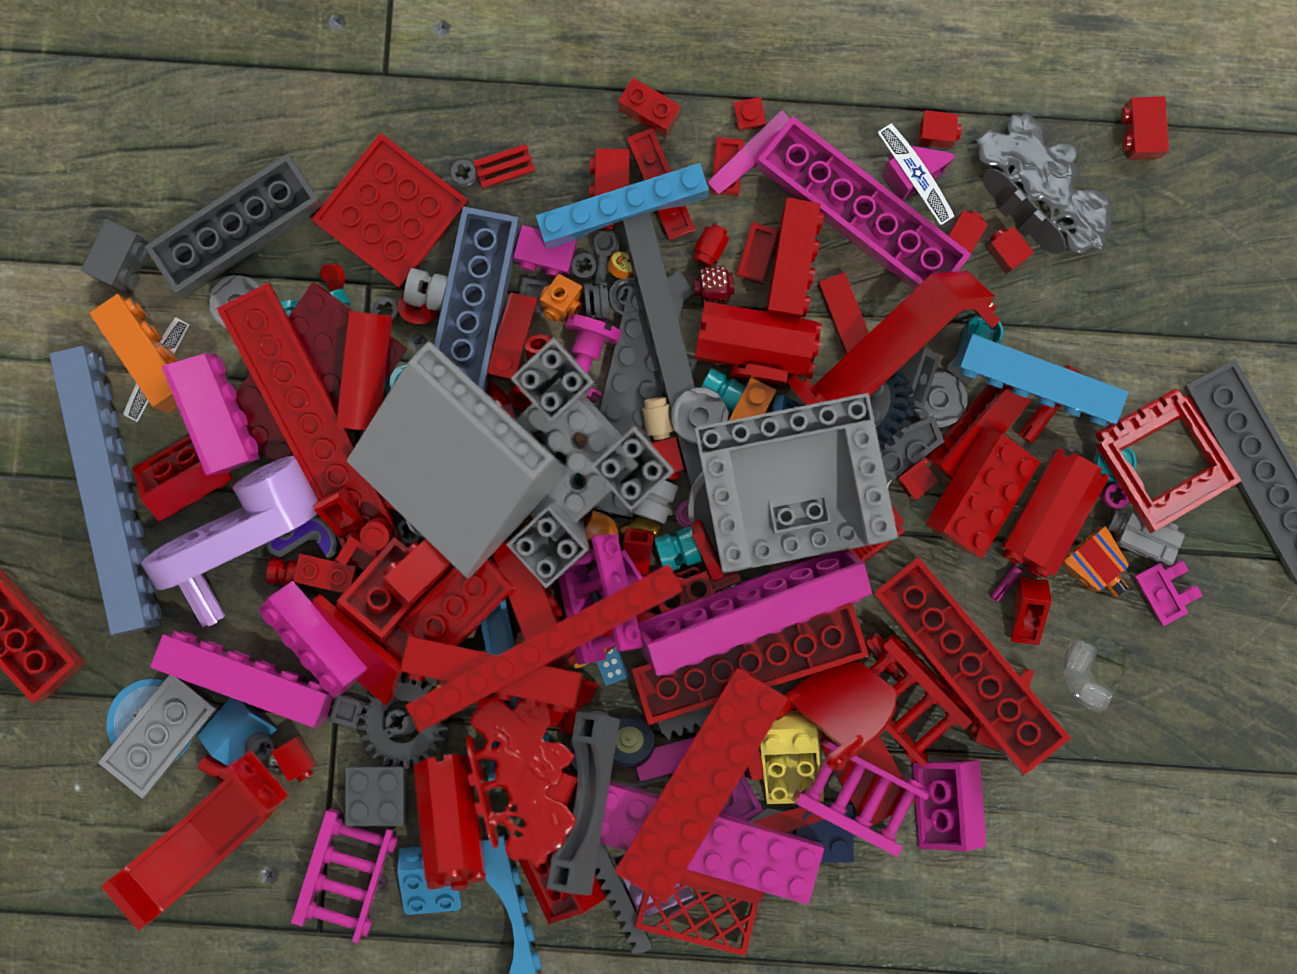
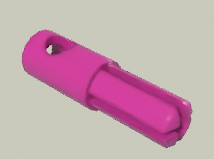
[991,566,1023,602]

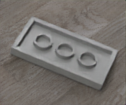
[98,675,217,799]

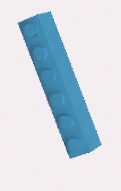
[953,333,1129,427]

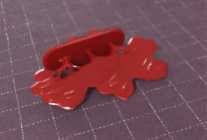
[466,697,576,867]

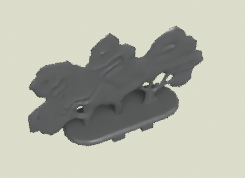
[977,114,1112,254]

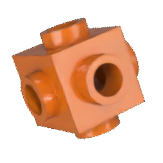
[540,274,585,324]

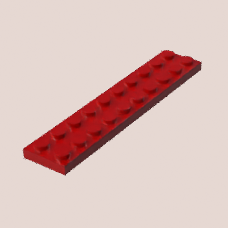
[216,282,402,564]

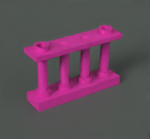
[558,534,643,665]
[791,739,929,857]
[291,808,398,943]

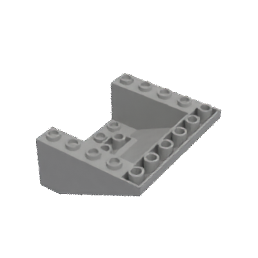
[347,341,569,578]
[695,393,898,574]

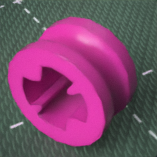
[1102,483,1129,509]

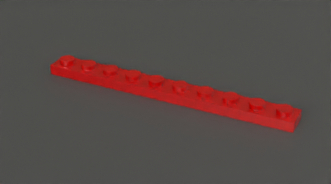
[406,564,683,732]

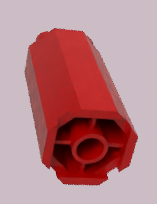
[694,301,822,379]
[1000,448,1109,579]
[414,754,487,891]

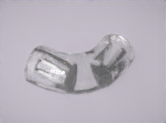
[1062,638,1113,714]

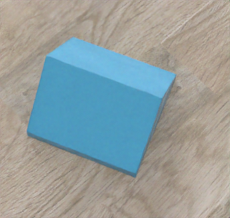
[197,697,278,766]

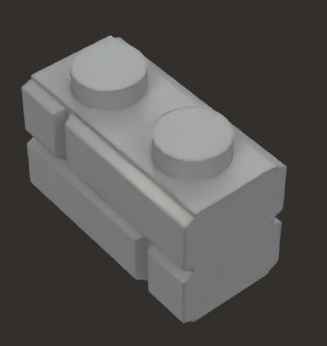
[1114,511,1185,566]

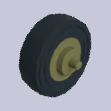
[613,717,655,768]

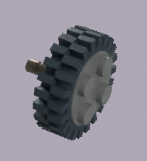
[869,371,915,452]

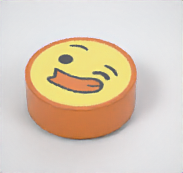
[607,251,633,279]

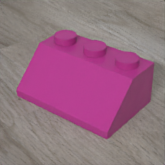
[913,760,987,851]

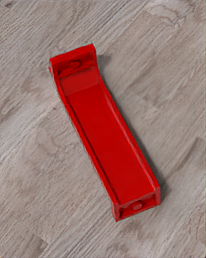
[787,270,1001,405]

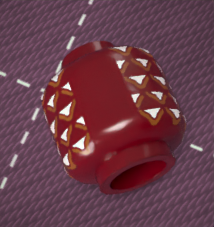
[693,266,735,303]

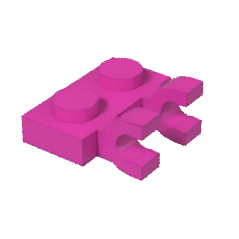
[1133,561,1203,626]

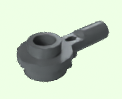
[592,230,620,285]

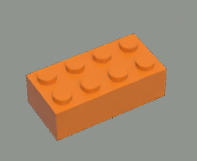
[89,293,178,413]

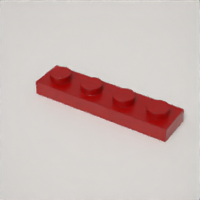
[627,127,695,242]

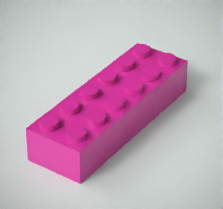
[150,631,334,728]

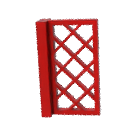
[634,869,764,956]

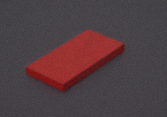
[397,558,516,647]
[312,595,403,705]
[820,730,916,826]

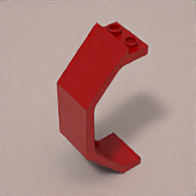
[100,750,289,931]

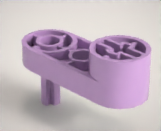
[141,456,318,627]

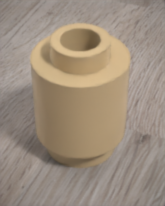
[642,397,674,440]

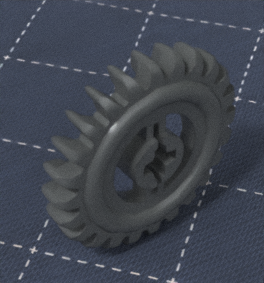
[357,675,448,769]

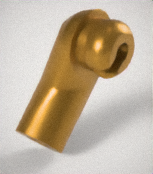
[619,517,662,541]

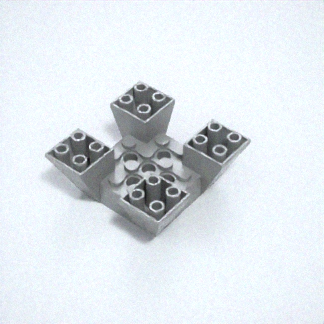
[507,338,675,588]

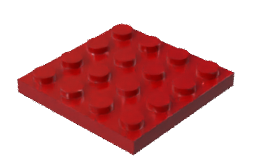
[311,133,469,289]

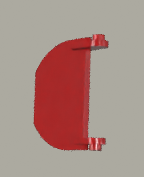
[776,662,897,770]

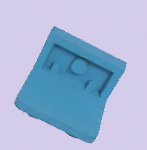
[397,846,461,915]

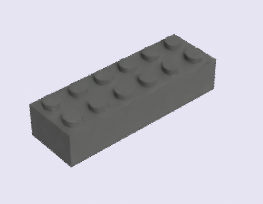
[144,153,322,299]

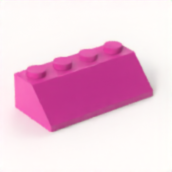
[162,353,260,475]
[258,581,368,698]

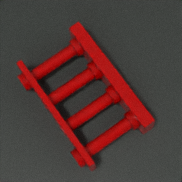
[869,632,974,767]

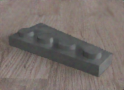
[881,415,944,483]

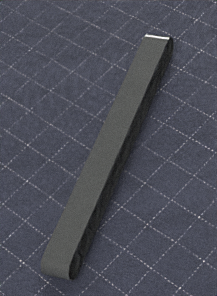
[620,212,703,491]

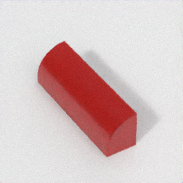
[336,311,392,430]
[926,385,1032,480]

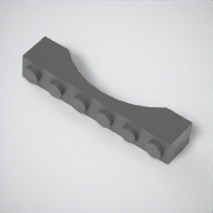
[547,712,620,895]

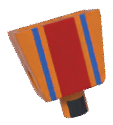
[1061,526,1129,598]

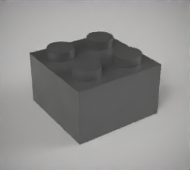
[81,219,151,295]
[345,764,408,826]

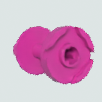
[565,314,622,403]

